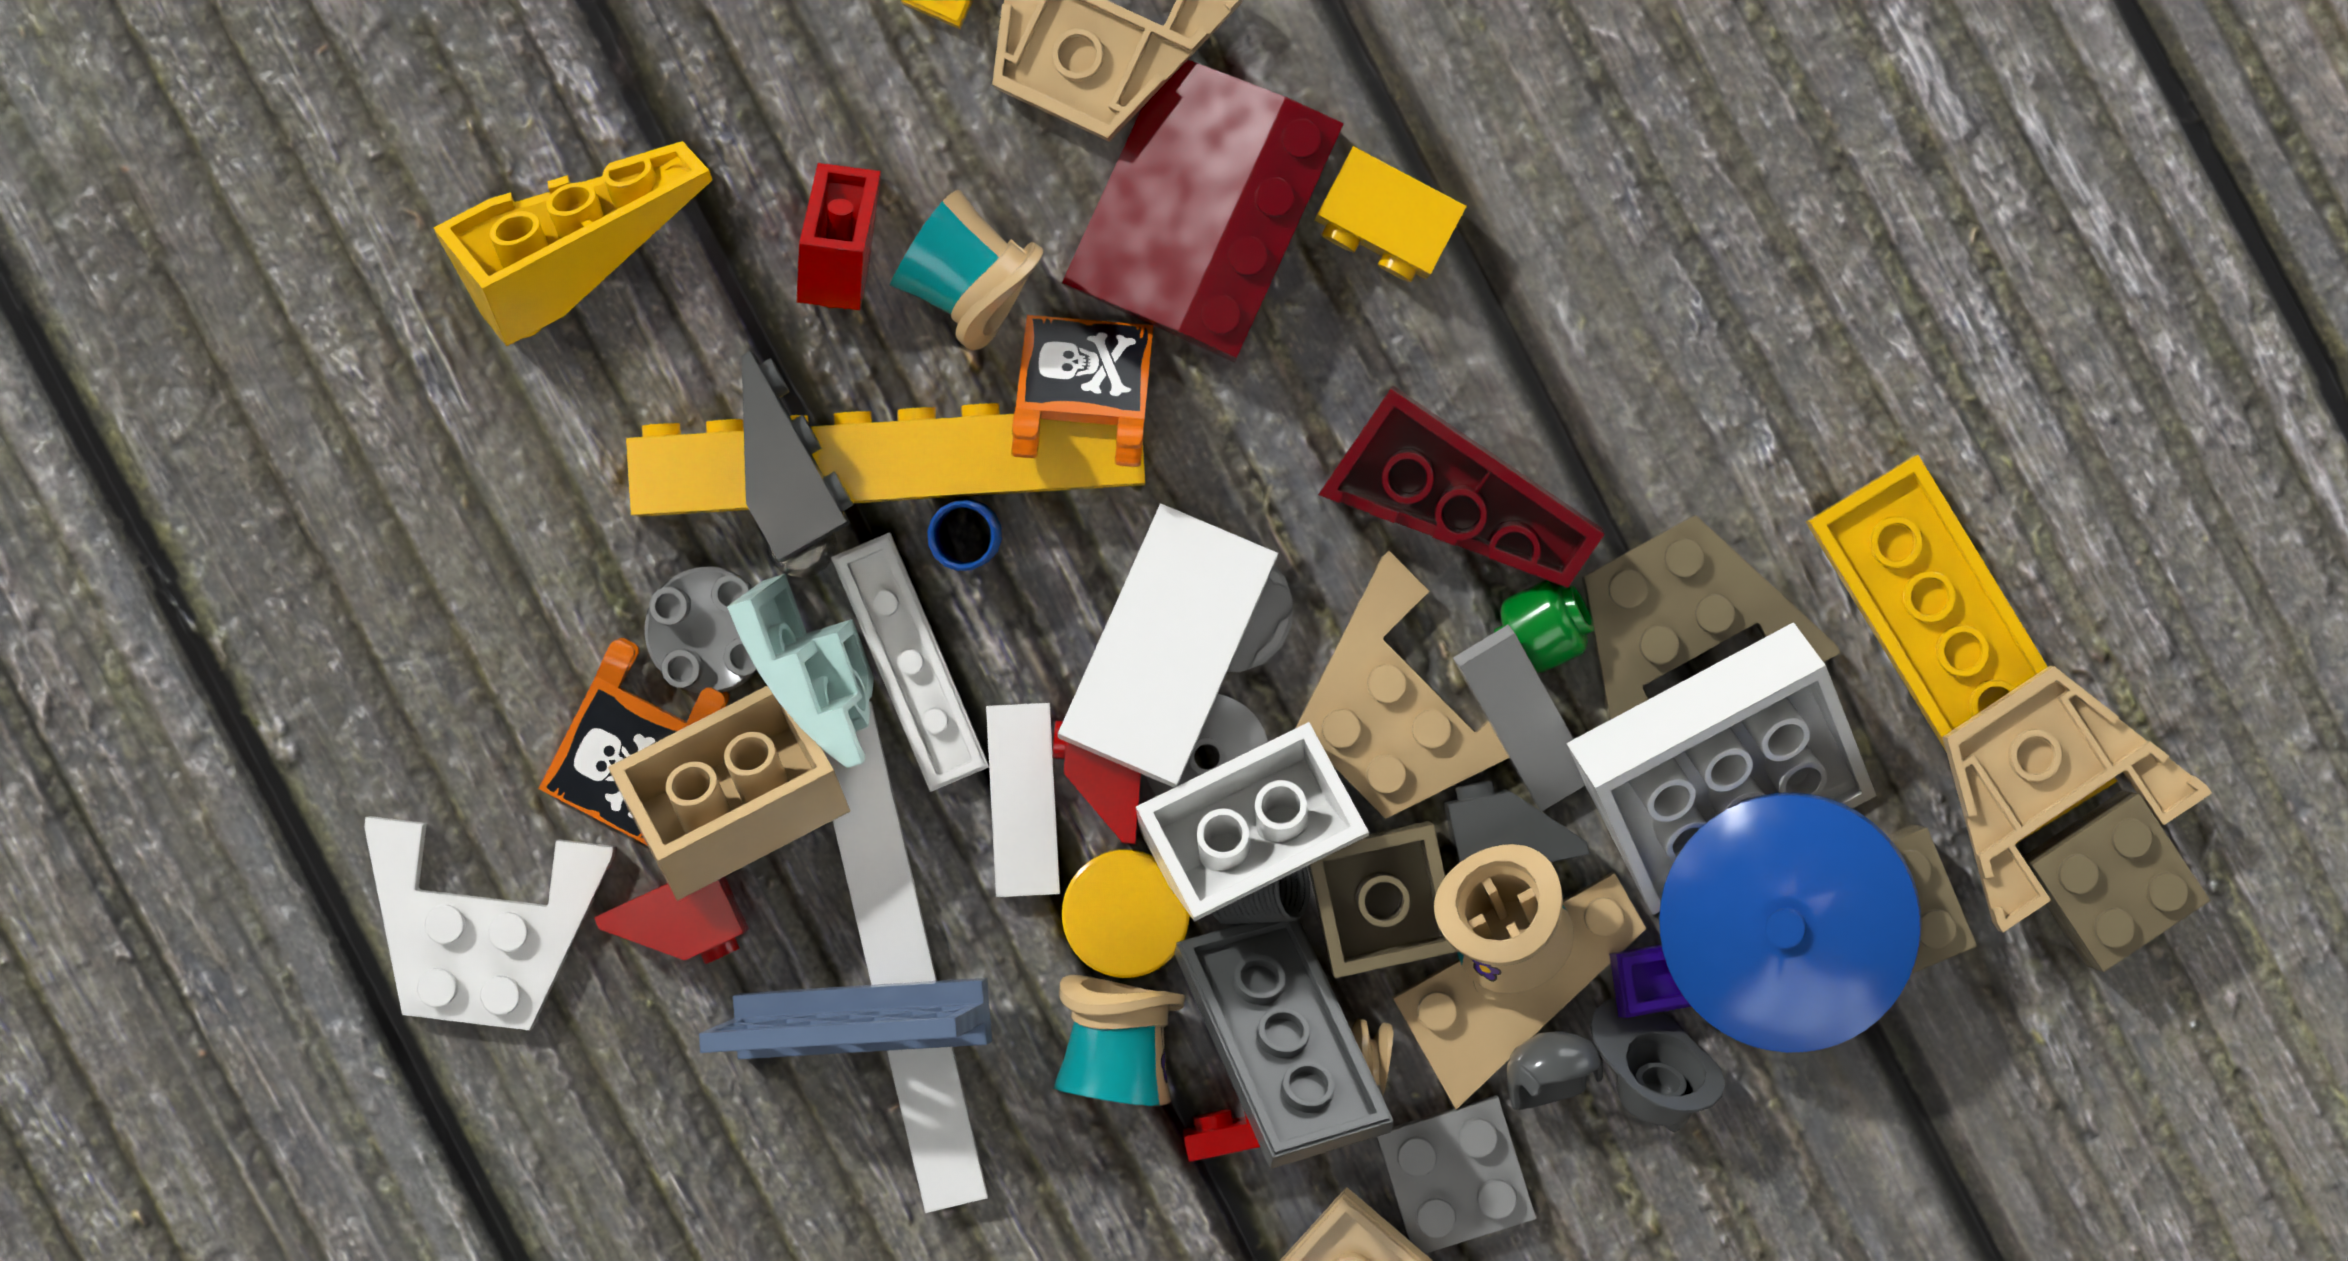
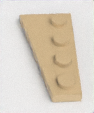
[1392,872,1646,1109]

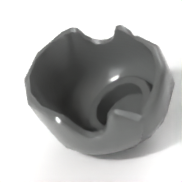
[1506,1031,1603,1110]

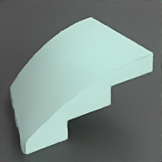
[727,574,874,768]

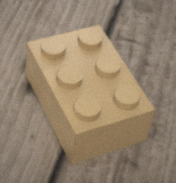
[608,686,850,901]

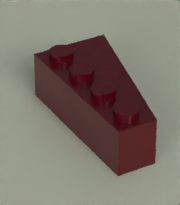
[1318,385,1605,587]

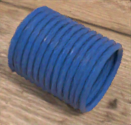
[927,500,1002,571]

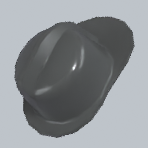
[1590,998,1725,1132]

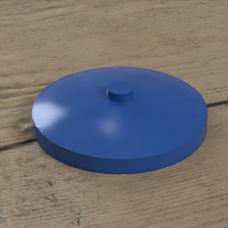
[1659,792,1922,1053]

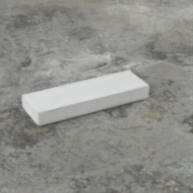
[986,703,1060,897]

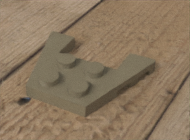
[1582,515,1841,720]

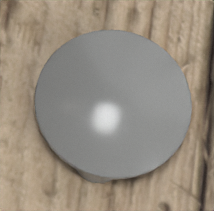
[645,567,757,694]

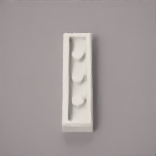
[831,532,989,792]

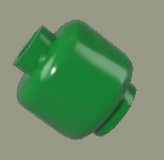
[1494,580,1594,673]

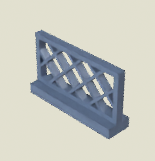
[699,978,992,1059]

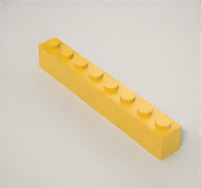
[626,403,1145,517]

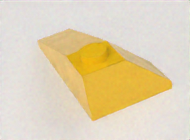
[433,141,713,347]

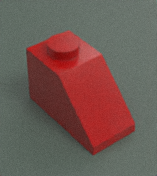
[796,163,881,311]
[1052,720,1141,844]
[594,877,749,964]

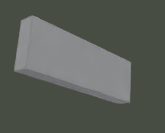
[1453,625,1585,812]

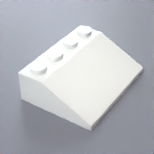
[1566,622,1877,915]

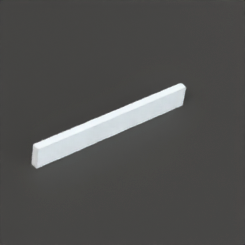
[822,701,988,1213]

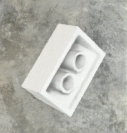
[1136,722,1369,922]

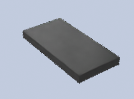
[1174,920,1394,1169]

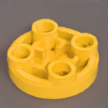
[1062,849,1190,978]

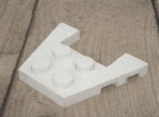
[364,816,616,1030]

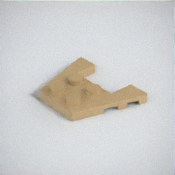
[992,0,1243,142]
[1295,551,1509,819]
[1942,666,2212,932]

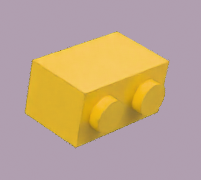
[1314,146,1466,282]

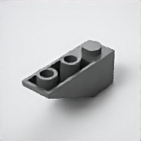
[741,351,854,562]

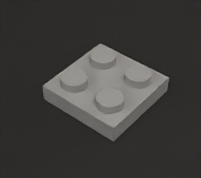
[1377,1095,1536,1254]

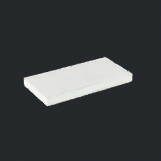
[1058,503,1278,788]

